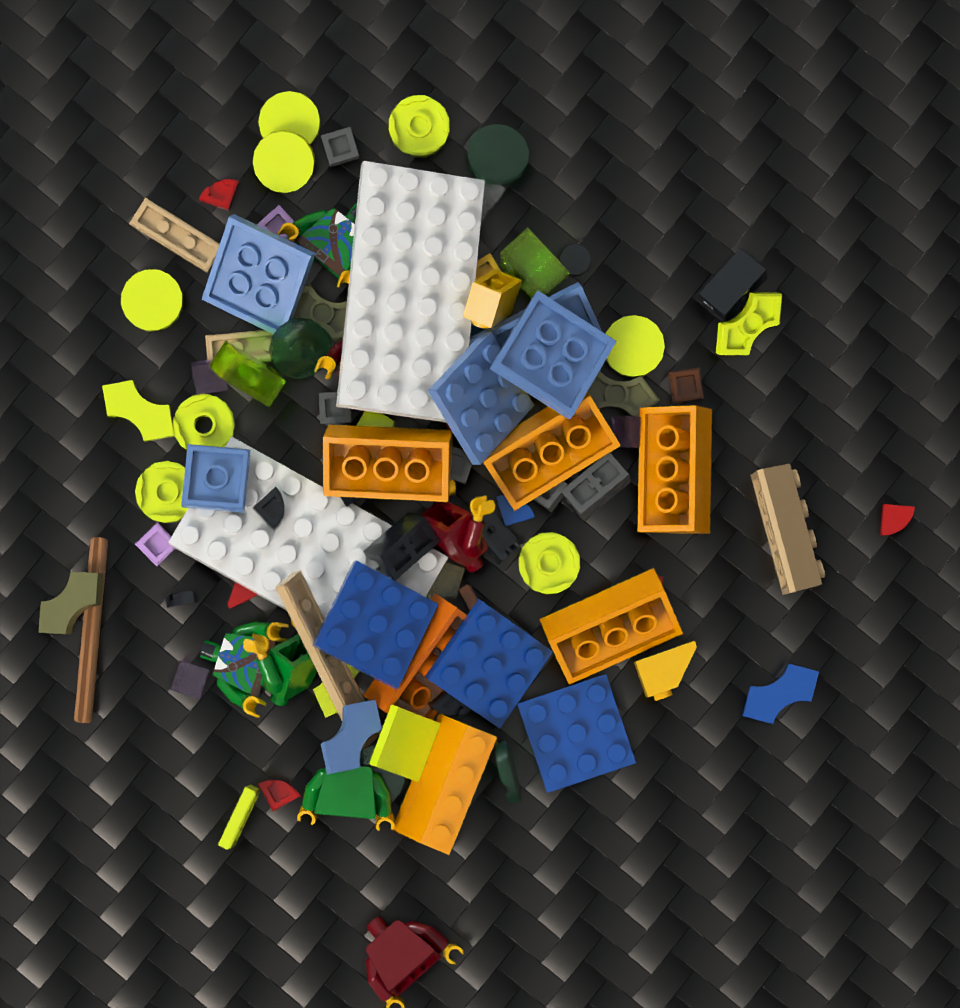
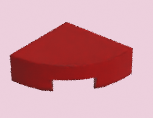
[199,179,239,211]
[880,504,915,536]
[258,780,301,811]

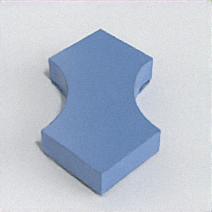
[321,699,382,775]

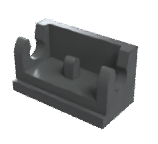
[561,453,631,521]

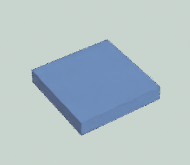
[181,444,251,513]

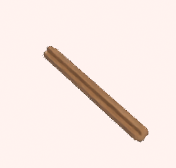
[74,537,108,723]

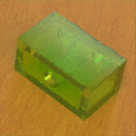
[500,227,570,299]
[209,341,286,407]

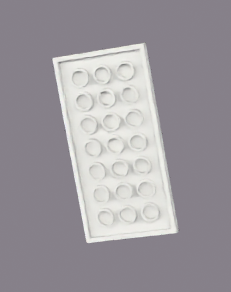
[336,161,485,422]
[168,436,448,619]

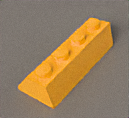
[483,391,621,511]
[638,406,712,534]
[323,424,453,502]
[540,568,683,685]
[393,713,497,855]

